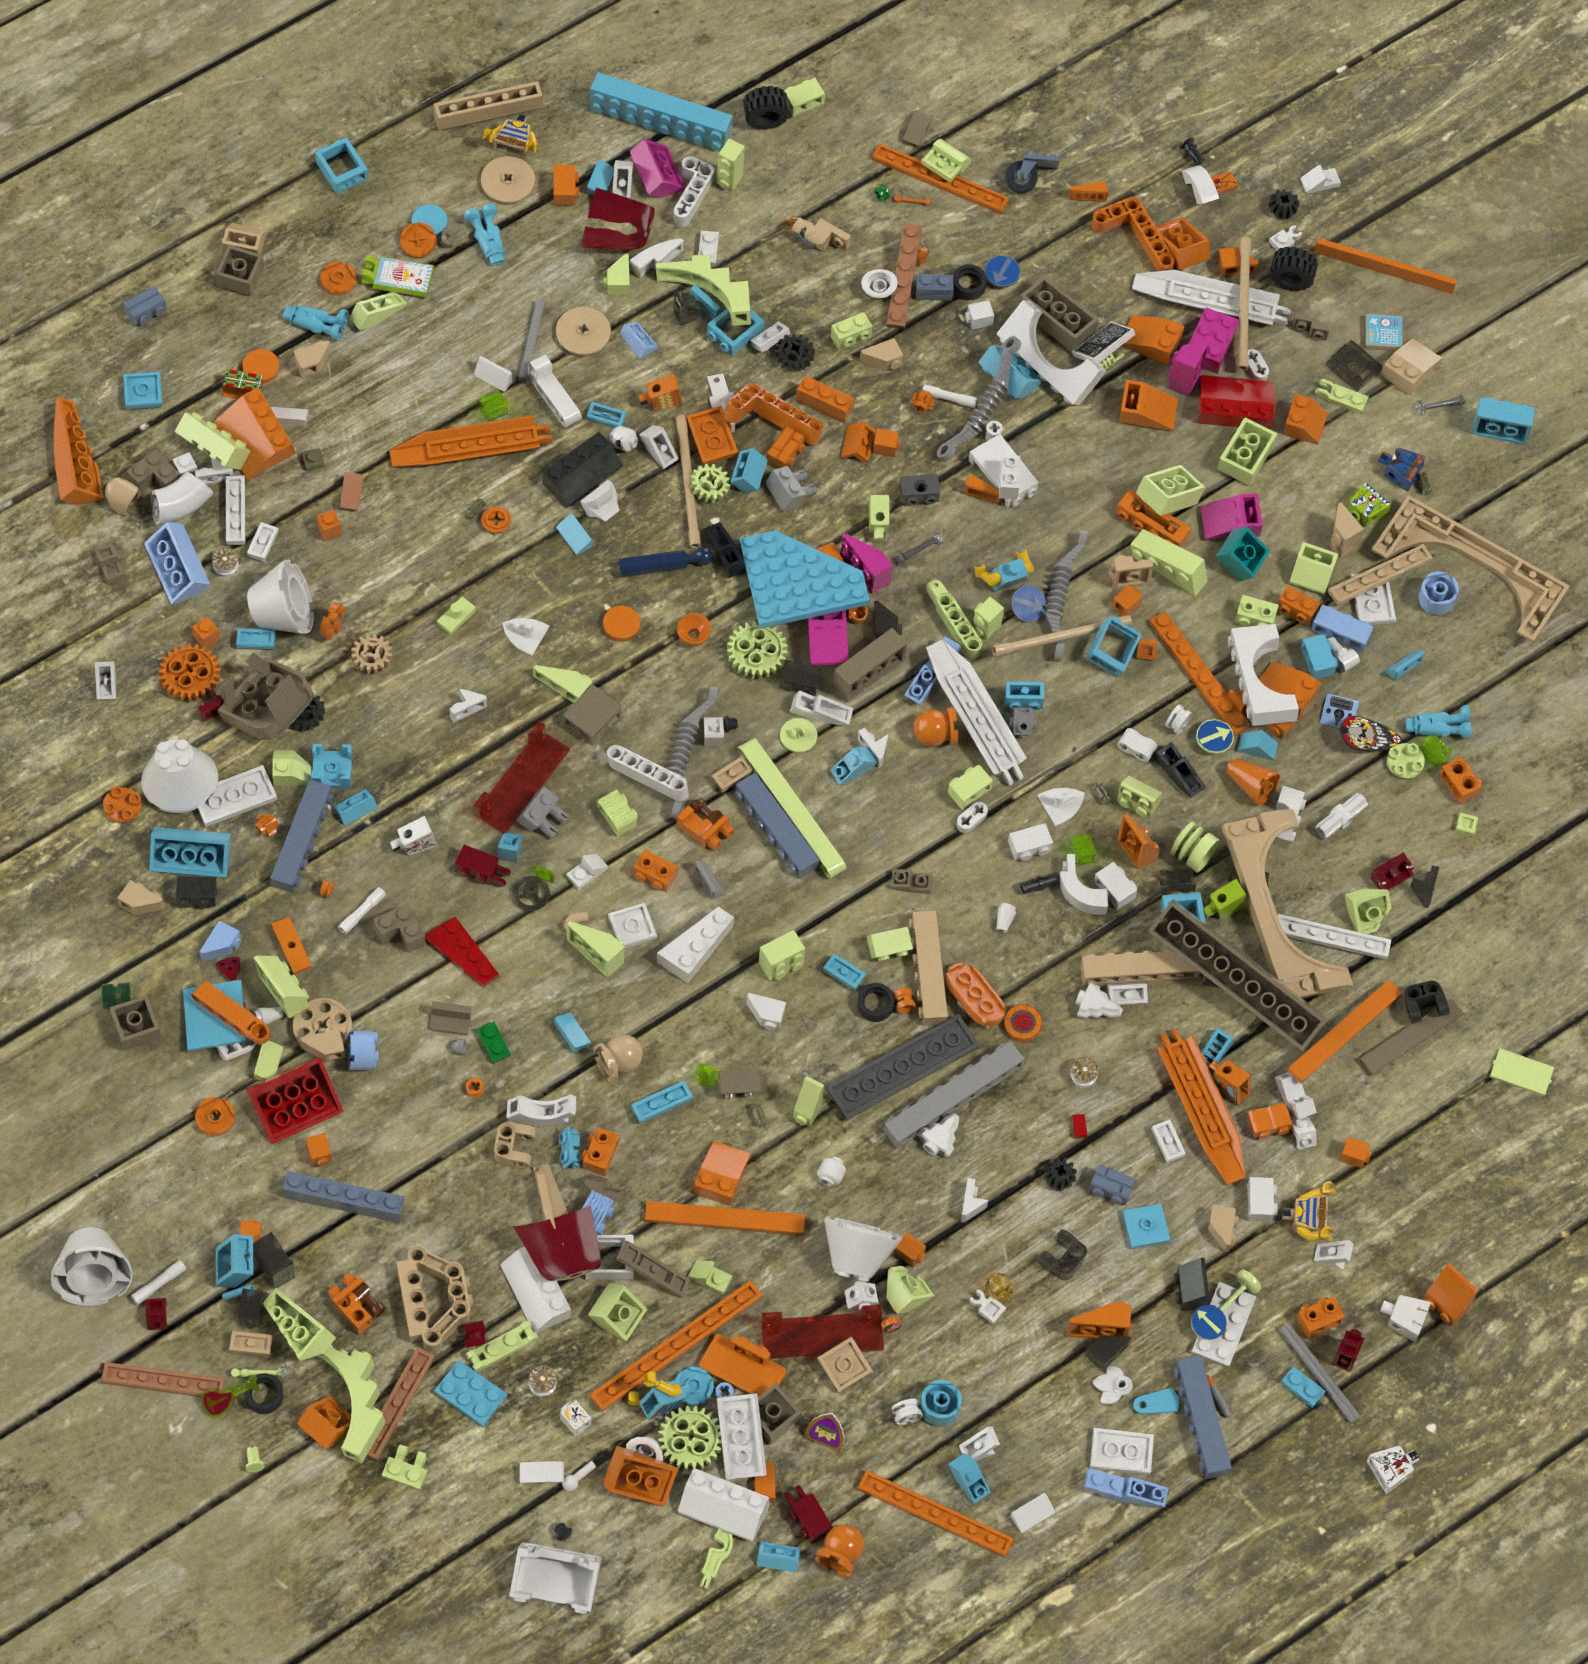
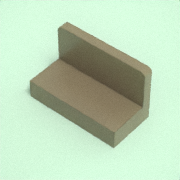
[429,1001,472,1035]

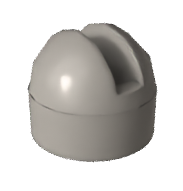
[451,1039,467,1055]

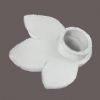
[1093,1366,1133,1404]

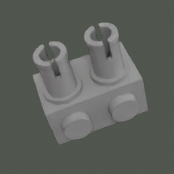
[765,466,817,512]
[516,787,570,839]

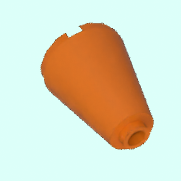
[1226,758,1280,805]

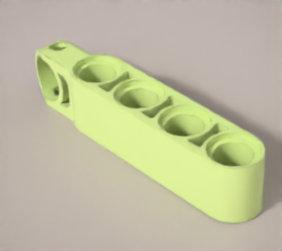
[926,580,982,660]

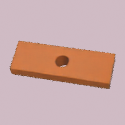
[272,917,312,975]

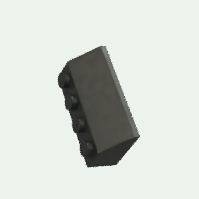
[542,431,623,509]

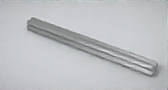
[1281,1323,1360,1423]

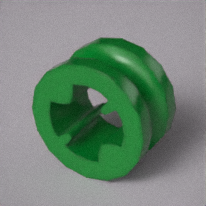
[874,184,890,202]

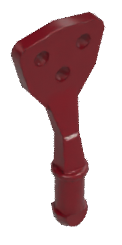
[216,957,246,1008]

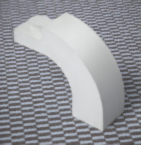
[1059,854,1108,915]
[506,1094,576,1126]

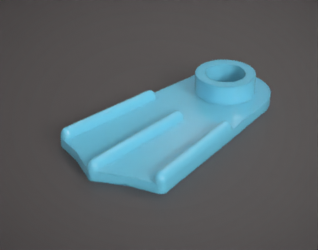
[1133,1388,1180,1414]

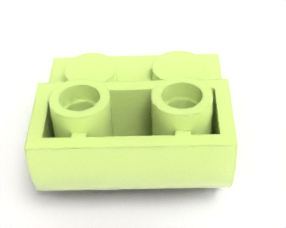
[921,139,971,183]

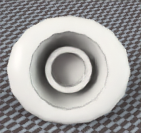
[861,269,898,298]
[626,1436,663,1461]

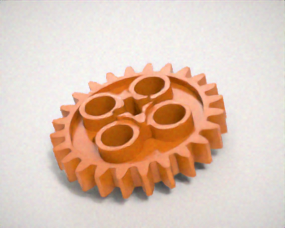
[158,643,221,702]

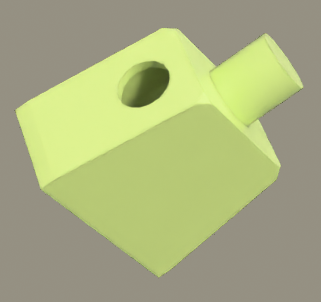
[868,495,889,542]

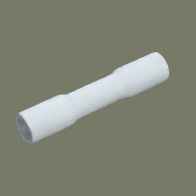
[923,384,978,408]
[338,887,386,935]
[131,1260,186,1305]

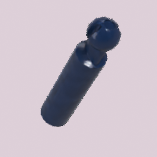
[619,547,713,577]

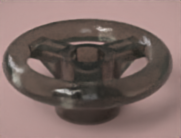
[512,876,551,911]

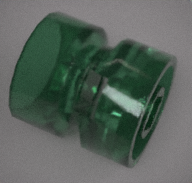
[101,983,131,1009]

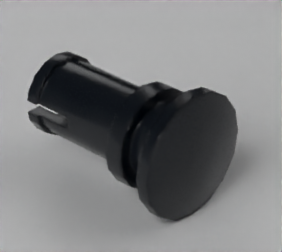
[1179,137,1205,166]

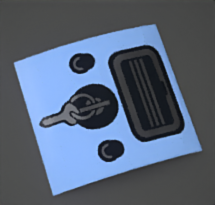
[1320,693,1359,728]

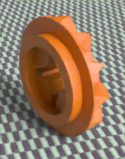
[481,506,511,534]

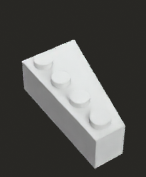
[657,907,734,983]

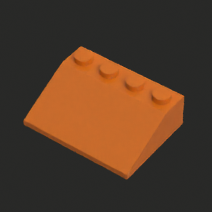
[214,387,296,480]

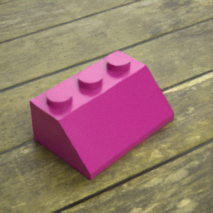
[630,139,686,198]
[1168,339,1210,397]

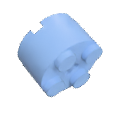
[1418,571,1459,615]
[347,1031,378,1070]

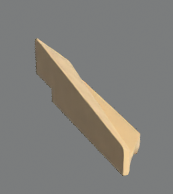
[533,1164,568,1246]

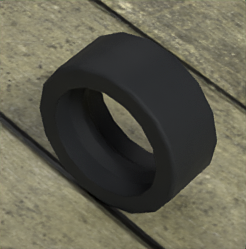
[953,264,987,300]
[857,983,895,1022]
[245,1373,284,1414]

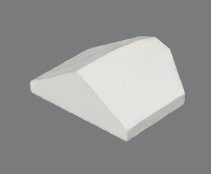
[216,1037,256,1061]

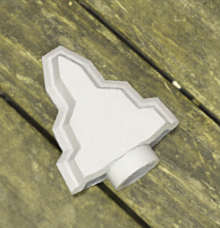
[1075,982,1123,1019]
[917,1113,959,1157]

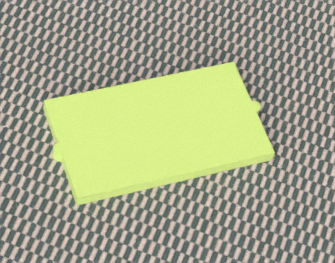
[1490,1048,1554,1096]

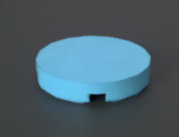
[411,204,448,237]
[675,1366,714,1407]

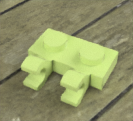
[382,1445,427,1491]

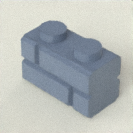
[916,274,953,301]
[123,286,167,326]
[1089,1164,1136,1205]

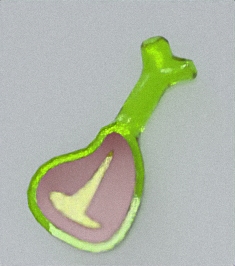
[201,1375,259,1418]

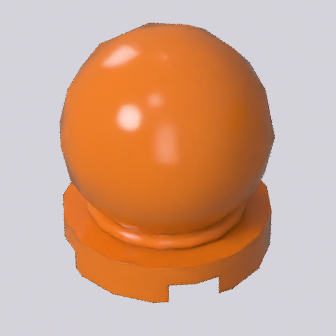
[913,707,958,747]
[815,1524,865,1578]

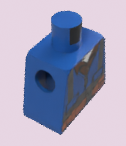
[1378,448,1426,492]

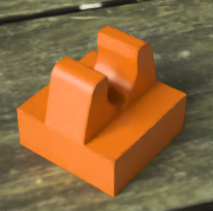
[1136,638,1157,660]

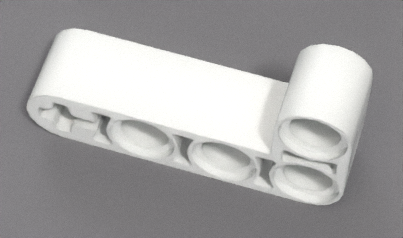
[674,156,714,227]
[528,354,582,428]

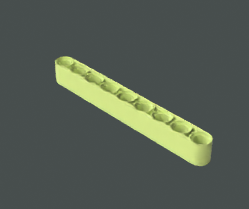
[737,738,846,879]

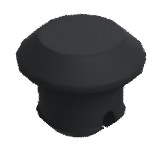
[723,716,738,733]
[555,1523,572,1541]

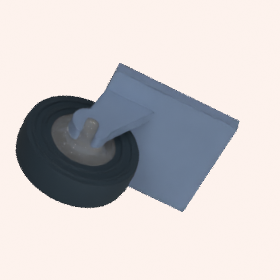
[1005,152,1060,193]

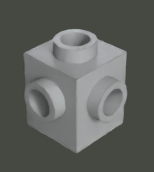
[1009,707,1036,737]

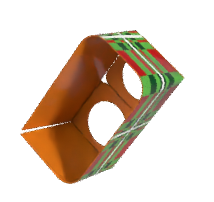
[222,369,263,399]

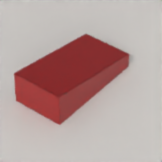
[1072,1114,1088,1139]

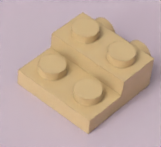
[1107,555,1153,589]

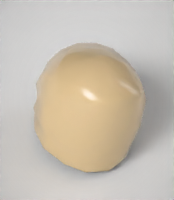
[105,477,140,516]

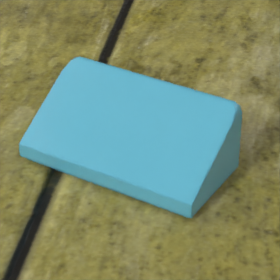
[587,159,614,196]
[556,514,592,556]
[1386,650,1425,680]
[333,789,377,825]
[554,1012,591,1054]
[757,1541,801,1572]

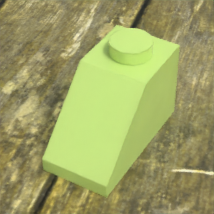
[604,254,630,295]

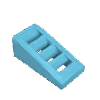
[1201,1028,1235,1067]

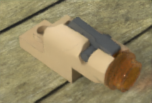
[786,216,851,251]

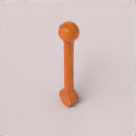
[894,195,931,206]

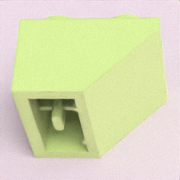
[1289,542,1338,595]
[1116,776,1162,819]

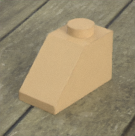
[860,338,904,371]

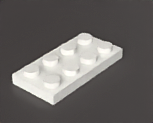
[197,765,278,827]
[1191,1282,1256,1369]
[717,1394,767,1480]

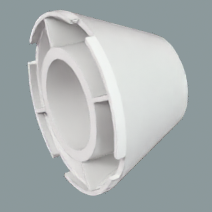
[247,560,314,634]
[51,1227,133,1306]

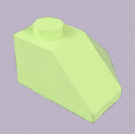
[273,750,312,786]
[1345,889,1391,934]
[886,1266,934,1314]

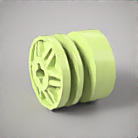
[1170,821,1220,873]

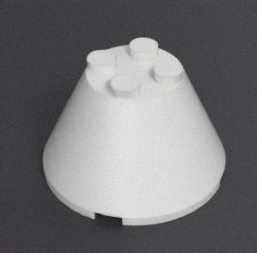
[141,739,218,813]
[824,1216,903,1282]

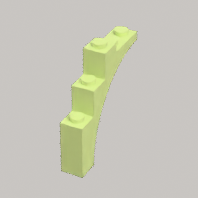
[656,254,751,326]
[317,1345,386,1464]

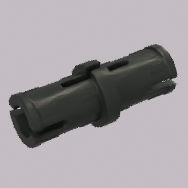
[1020,872,1060,895]

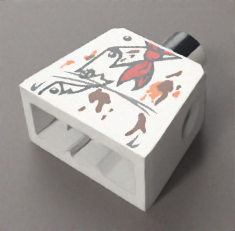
[390,816,438,855]
[1367,1446,1419,1494]

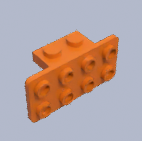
[699,1334,786,1397]

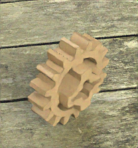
[351,634,392,674]

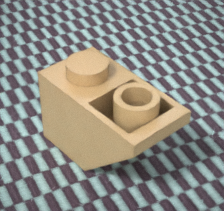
[294,340,331,378]
[117,880,164,915]
[301,1029,345,1062]
[1208,1204,1239,1252]

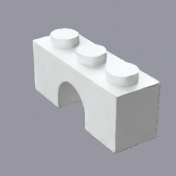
[1272,786,1306,849]

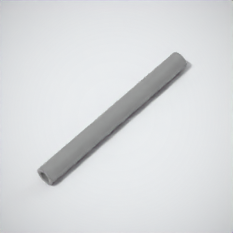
[519,300,545,382]

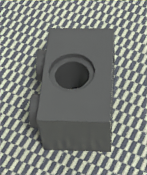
[900,474,940,506]

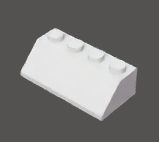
[500,1247,571,1333]
[678,1468,769,1542]

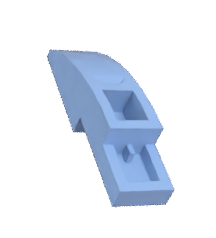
[904,636,961,705]
[1084,1468,1168,1508]

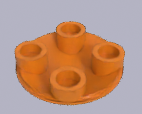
[103,786,142,823]

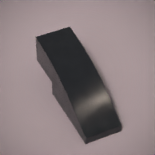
[703,522,746,578]
[1153,742,1206,798]

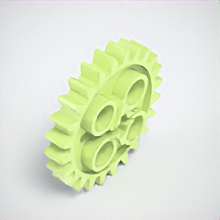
[727,621,788,679]
[658,1406,722,1471]

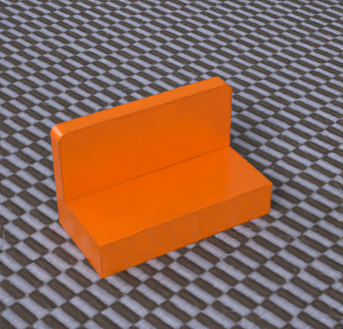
[841,421,876,463]

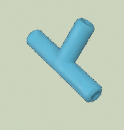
[222,1284,255,1301]

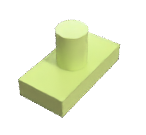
[437,596,476,635]

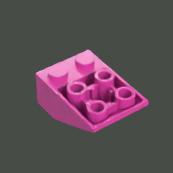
[1200,493,1263,540]
[840,533,893,594]
[807,610,848,665]

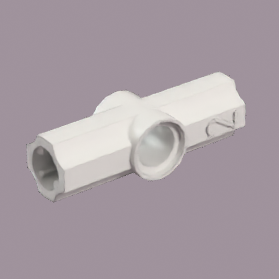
[1315,793,1368,839]

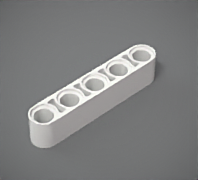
[607,745,689,801]

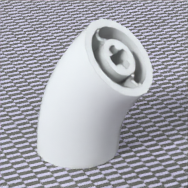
[151,472,214,525]

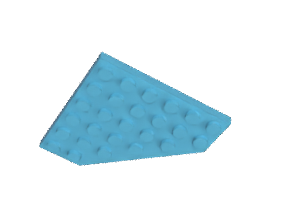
[739,530,870,629]

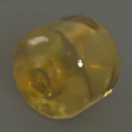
[985,1272,1015,1303]

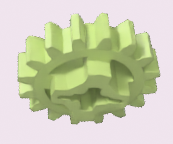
[690,464,730,503]

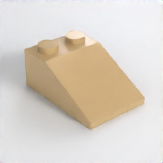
[1381,338,1442,396]

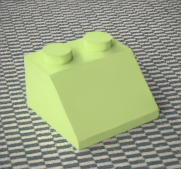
[588,1283,647,1341]

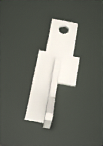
[707,373,735,433]

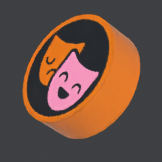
[881,1317,902,1333]

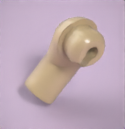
[563,912,589,931]

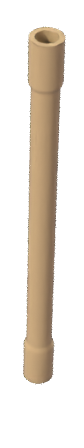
[1237,237,1251,371]
[676,415,701,549]
[992,615,1132,657]

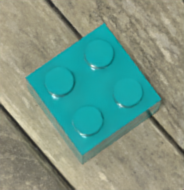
[1216,526,1270,581]

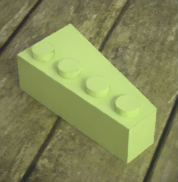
[175,412,251,470]
[1130,529,1208,597]

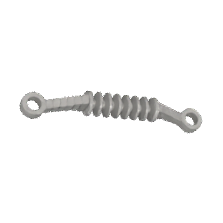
[937,336,1021,461]
[1044,529,1088,661]
[666,685,719,819]

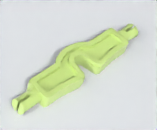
[699,1529,733,1590]

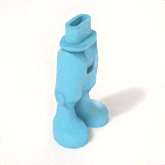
[464,204,505,266]
[283,305,348,341]
[1405,705,1471,739]

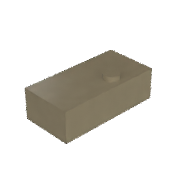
[1017,276,1098,352]
[833,628,907,703]

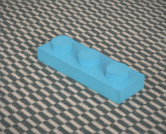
[631,1081,693,1124]

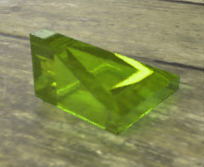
[536,865,555,883]
[695,1062,719,1087]

